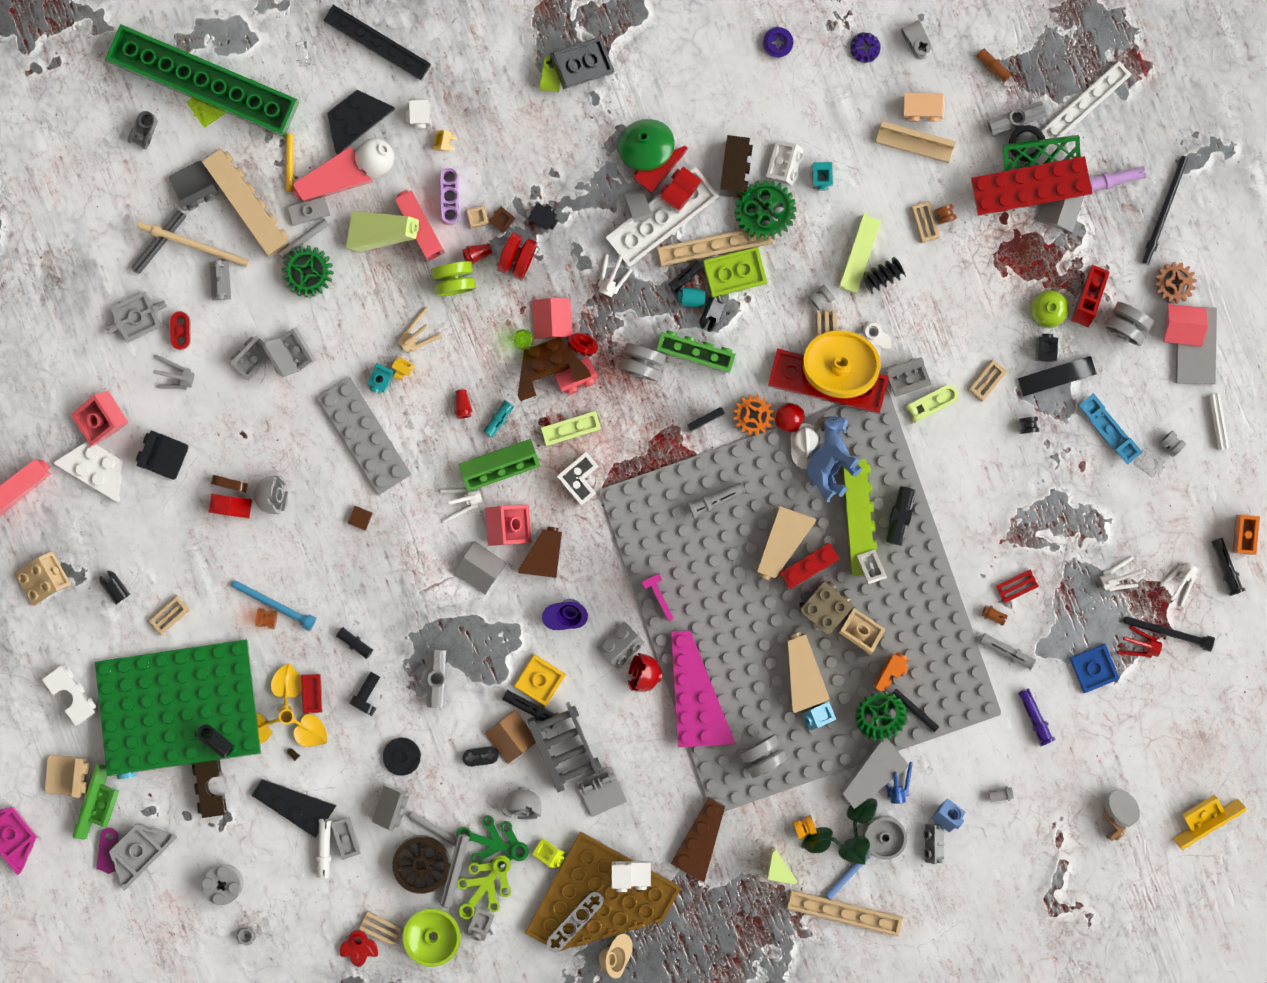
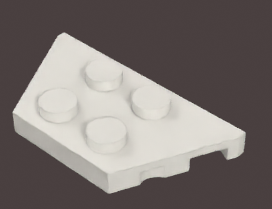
[54,442,123,502]

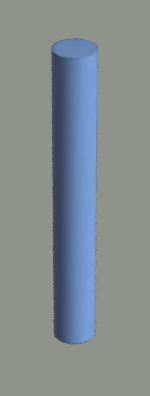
[825,855,870,899]

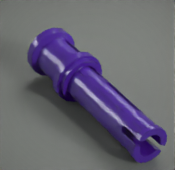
[1018,688,1056,747]

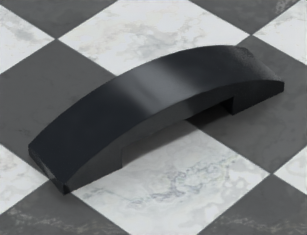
[1018,356,1097,397]

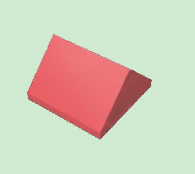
[532,298,572,339]
[1164,304,1208,346]

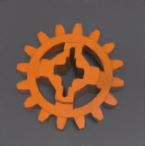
[733,394,774,436]

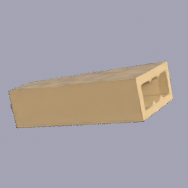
[756,506,816,580]
[787,632,830,713]

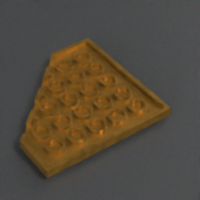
[525,831,682,952]

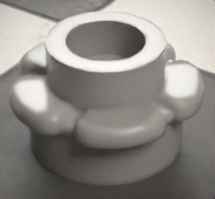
[237,926,256,945]

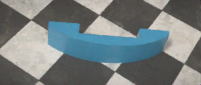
[1078,393,1142,465]

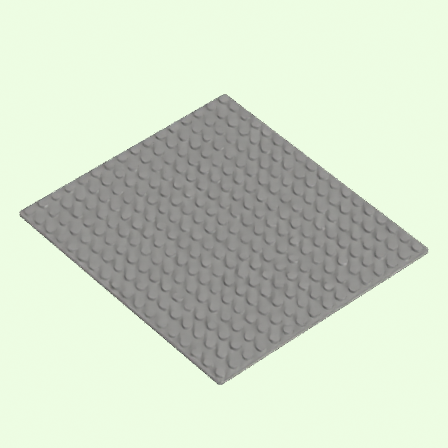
[600,390,1001,812]

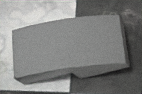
[624,187,653,223]

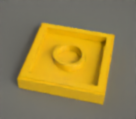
[514,654,566,707]

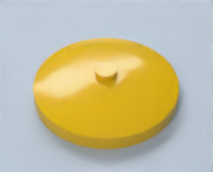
[803,330,881,398]

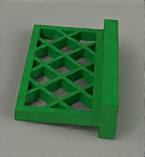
[1002,135,1081,171]

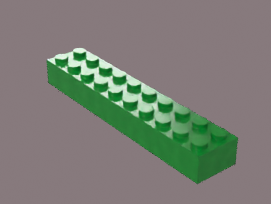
[105,24,299,137]

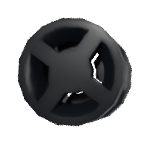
[1019,416,1040,434]

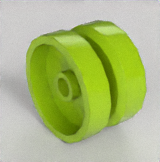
[430,261,477,297]

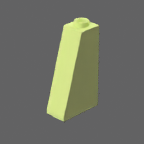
[346,211,419,252]

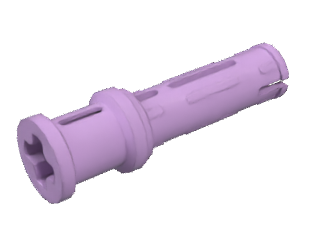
[1089,166,1147,193]

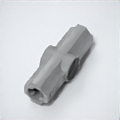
[987,101,1047,136]
[427,649,446,708]

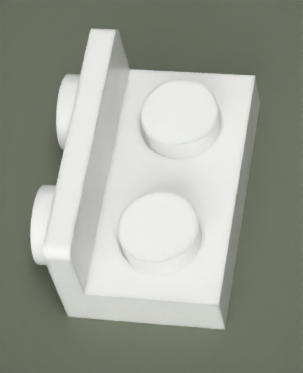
[766,140,804,185]

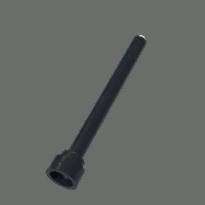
[1123,617,1215,652]

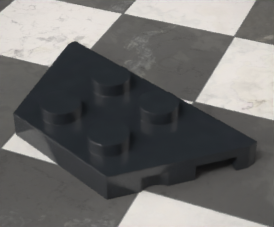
[327,90,395,155]

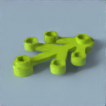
[457,855,511,919]

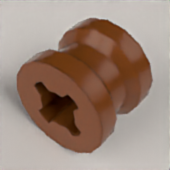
[934,204,957,225]

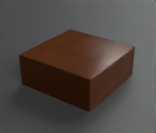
[489,206,516,233]
[348,506,373,531]

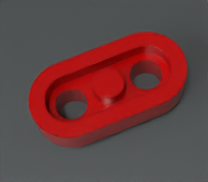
[170,311,191,350]

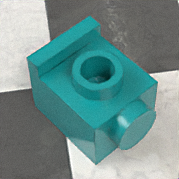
[812,162,833,191]
[367,363,395,394]

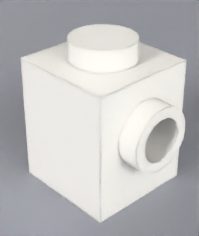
[406,100,430,129]

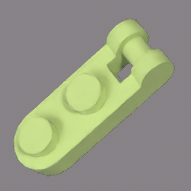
[905,385,958,423]

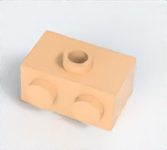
[904,93,945,122]

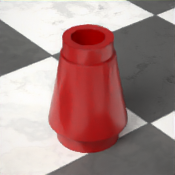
[462,243,492,264]
[454,389,473,419]

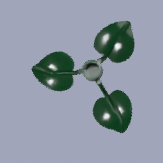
[801,798,878,865]

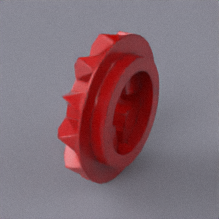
[568,333,598,357]

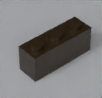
[719,135,753,198]

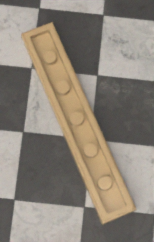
[657,225,773,267]
[786,890,903,936]

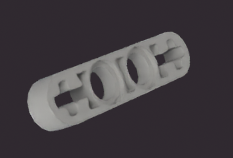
[547,891,604,952]

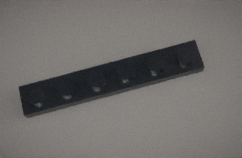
[323,4,431,81]

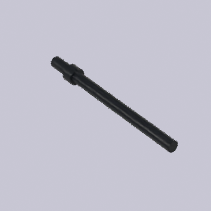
[1142,156,1189,265]

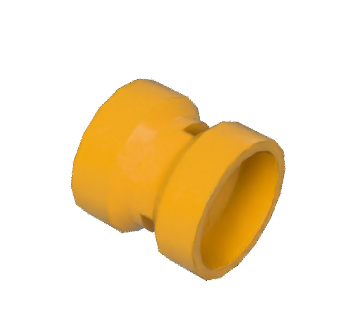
[793,815,817,839]

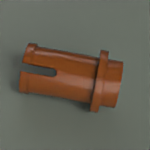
[982,605,1008,626]

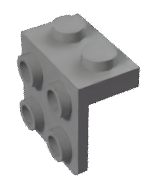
[262,327,316,377]

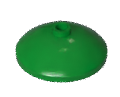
[618,119,675,171]

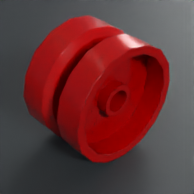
[497,232,538,281]

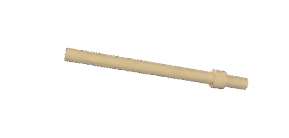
[137,221,249,267]

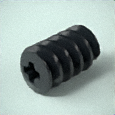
[863,257,906,294]

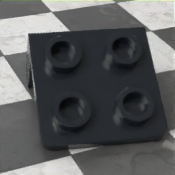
[136,430,189,480]

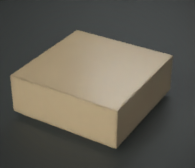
[466,205,489,229]

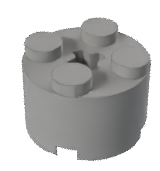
[202,864,243,905]

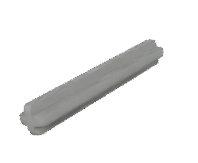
[440,834,469,907]

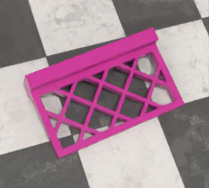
[641,573,674,621]

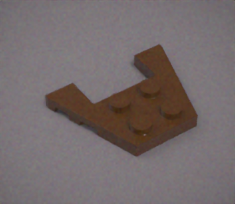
[518,337,591,401]

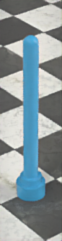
[231,581,317,631]

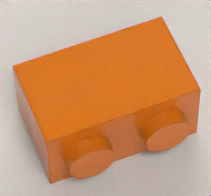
[1232,515,1260,555]

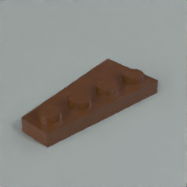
[671,796,725,882]

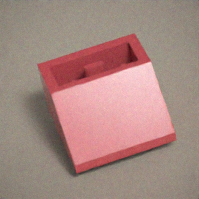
[554,357,598,396]

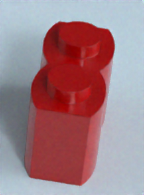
[660,167,702,213]

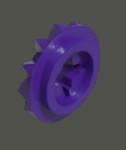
[763,27,793,58]
[850,32,881,63]

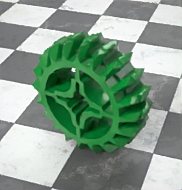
[282,245,334,298]
[855,691,907,742]

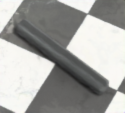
[132,210,186,274]

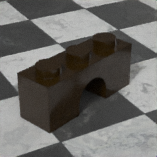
[192,760,227,818]

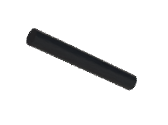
[891,688,939,732]

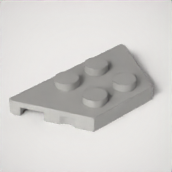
[109,823,177,891]

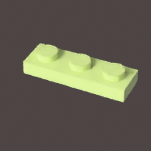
[541,411,602,446]

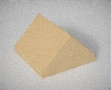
[837,608,886,655]

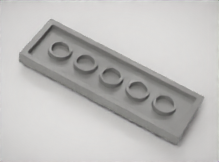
[318,378,412,495]

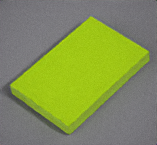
[702,246,768,298]

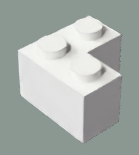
[557,452,599,506]
[612,861,651,892]

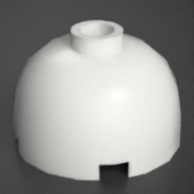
[355,138,394,178]

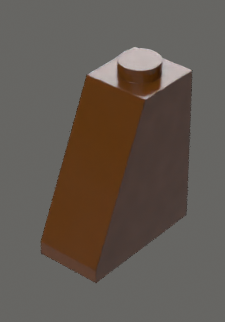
[518,526,562,578]

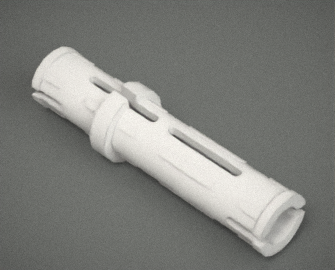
[316,819,331,878]

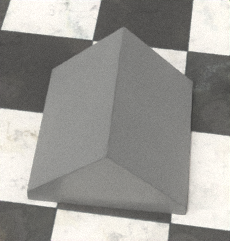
[1036,196,1084,233]
[454,541,507,595]

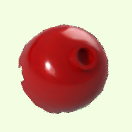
[628,653,662,692]

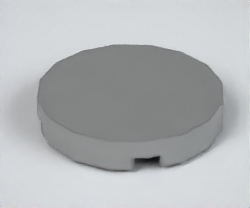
[1105,790,1140,827]

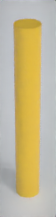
[286,134,294,192]

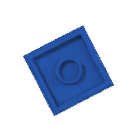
[1069,643,1120,693]

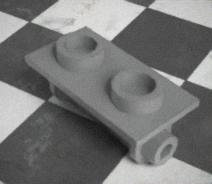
[209,260,231,301]

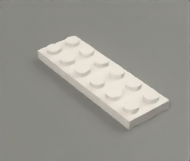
[606,167,720,268]

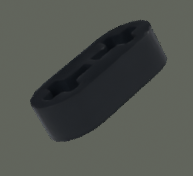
[462,746,499,767]

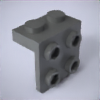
[169,161,219,211]

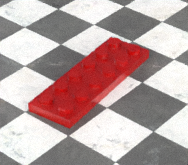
[971,156,1092,216]
[768,348,889,414]

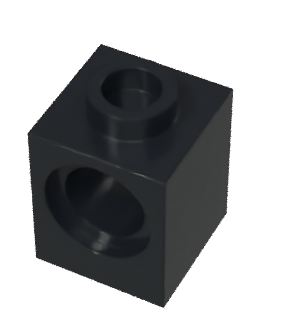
[1035,334,1058,362]

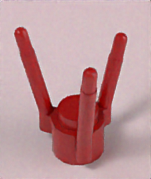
[1117,626,1162,658]

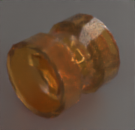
[255,608,278,630]

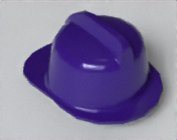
[542,599,588,630]

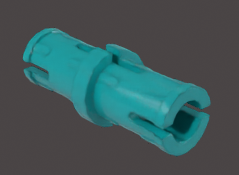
[483,400,515,438]

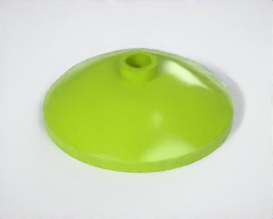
[403,908,461,967]

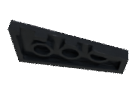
[251,779,337,838]

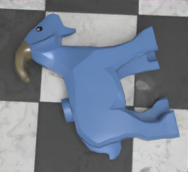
[807,416,862,502]

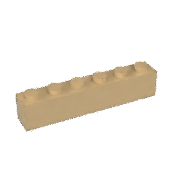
[202,148,289,257]

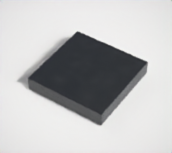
[687,407,725,433]

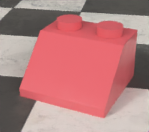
[71,391,129,446]
[485,505,532,546]

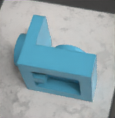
[802,702,836,730]

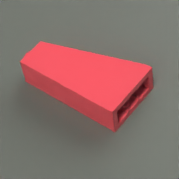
[292,147,373,202]
[395,190,445,262]
[0,459,51,517]

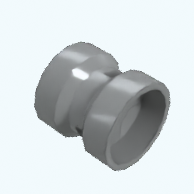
[808,285,835,311]
[1159,430,1186,457]

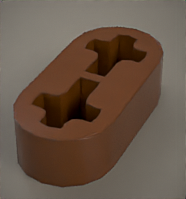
[211,475,248,493]

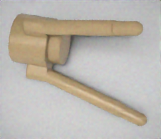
[398,307,443,352]

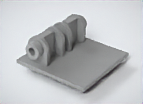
[576,767,627,817]

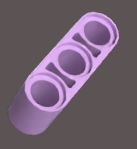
[440,168,460,225]

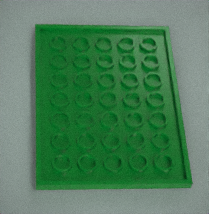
[95,639,261,776]

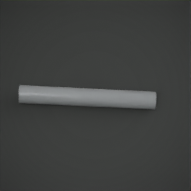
[279,219,329,259]
[408,811,457,846]

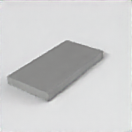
[1176,307,1217,384]

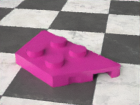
[0,807,38,875]

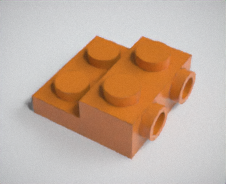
[872,652,908,692]

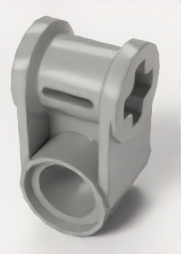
[901,20,931,59]

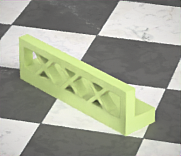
[839,213,881,294]

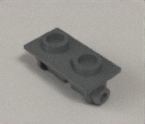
[924,824,944,864]

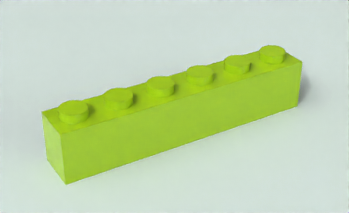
[842,459,877,576]

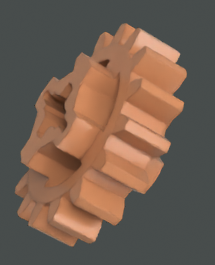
[1154,262,1197,304]

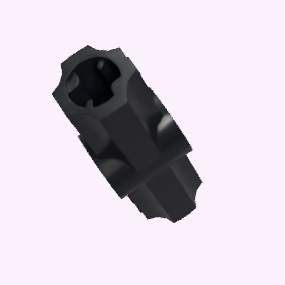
[886,486,916,546]

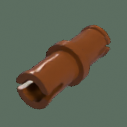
[976,48,1012,83]

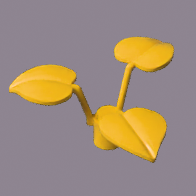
[257,664,327,747]

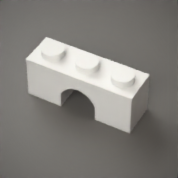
[42,665,98,726]

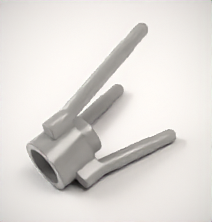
[153,355,194,390]

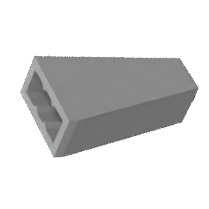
[841,737,909,809]

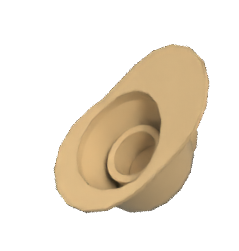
[598,934,633,978]

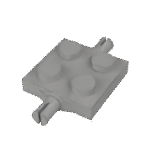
[104,292,167,343]

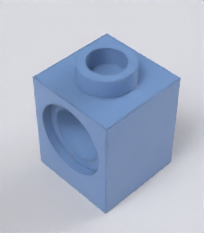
[931,798,966,833]

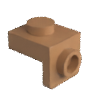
[1102,811,1126,841]

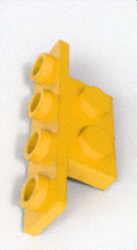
[1173,795,1247,850]

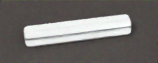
[1209,393,1229,450]

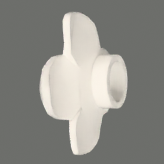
[859,322,892,356]

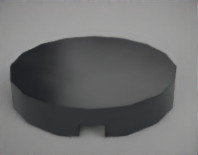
[383,737,421,776]

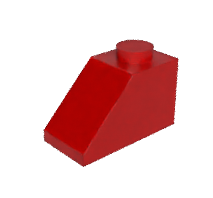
[208,494,252,519]

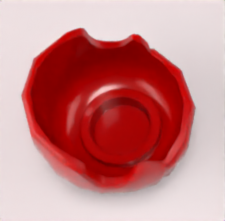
[775,403,805,432]

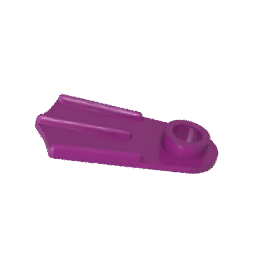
[97,828,119,874]

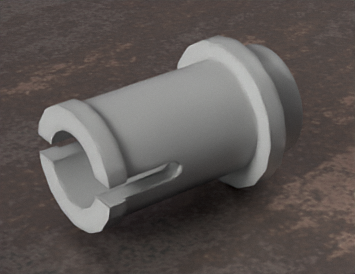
[989,786,1014,803]

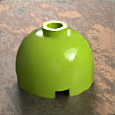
[1030,290,1069,329]

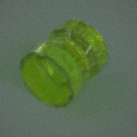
[513,329,533,350]

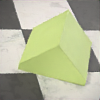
[766,847,798,885]

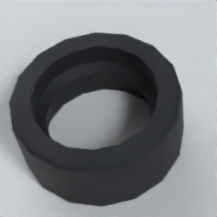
[1008,125,1045,162]

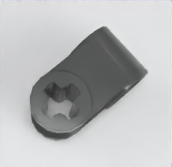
[127,111,158,150]

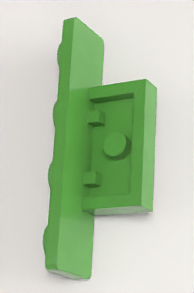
[72,764,119,839]

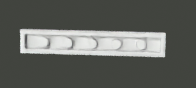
[1033,61,1132,151]

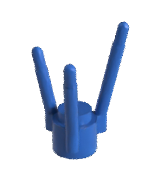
[886,762,913,804]

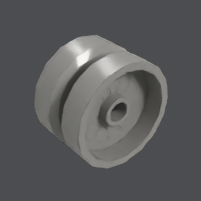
[1104,301,1154,346]
[618,343,666,382]
[739,734,789,778]
[863,815,907,860]

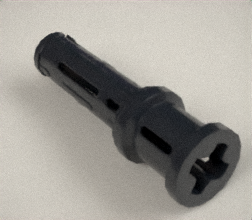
[1211,537,1246,596]
[502,689,559,729]

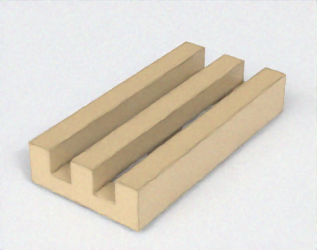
[911,201,940,243]
[817,311,837,336]
[968,360,1007,401]
[149,595,191,635]
[359,911,402,946]

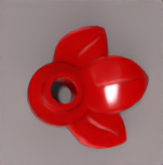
[340,930,378,967]

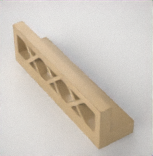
[875,121,956,163]

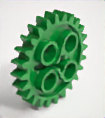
[734,180,797,241]

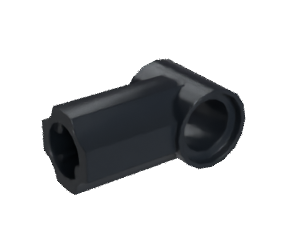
[197,725,235,759]

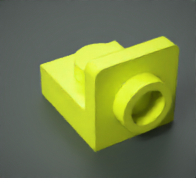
[532,838,566,869]

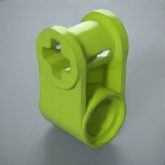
[540,55,560,93]

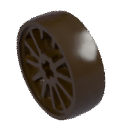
[392,835,451,894]

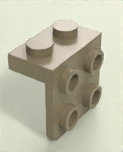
[801,581,854,634]

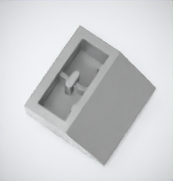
[372,784,409,831]

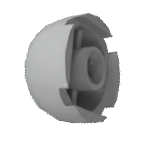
[253,476,288,514]
[502,787,541,820]

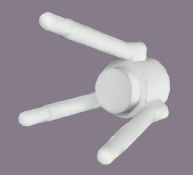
[597,254,632,297]
[439,489,482,523]
[1100,556,1146,592]
[1160,562,1199,607]

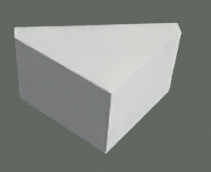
[857,550,887,584]

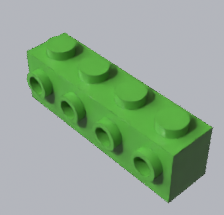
[656,330,736,374]
[458,439,541,492]

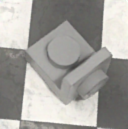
[467,908,495,941]

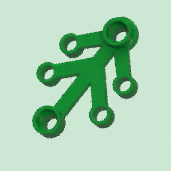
[456,815,529,867]

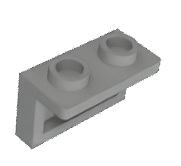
[230,336,270,381]
[886,357,931,397]
[597,621,644,668]

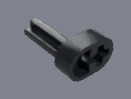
[349,672,380,716]

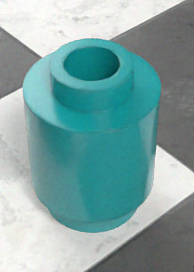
[677,287,705,308]

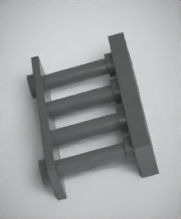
[527,702,602,792]

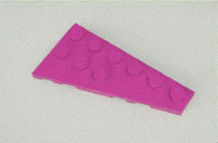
[671,631,736,747]

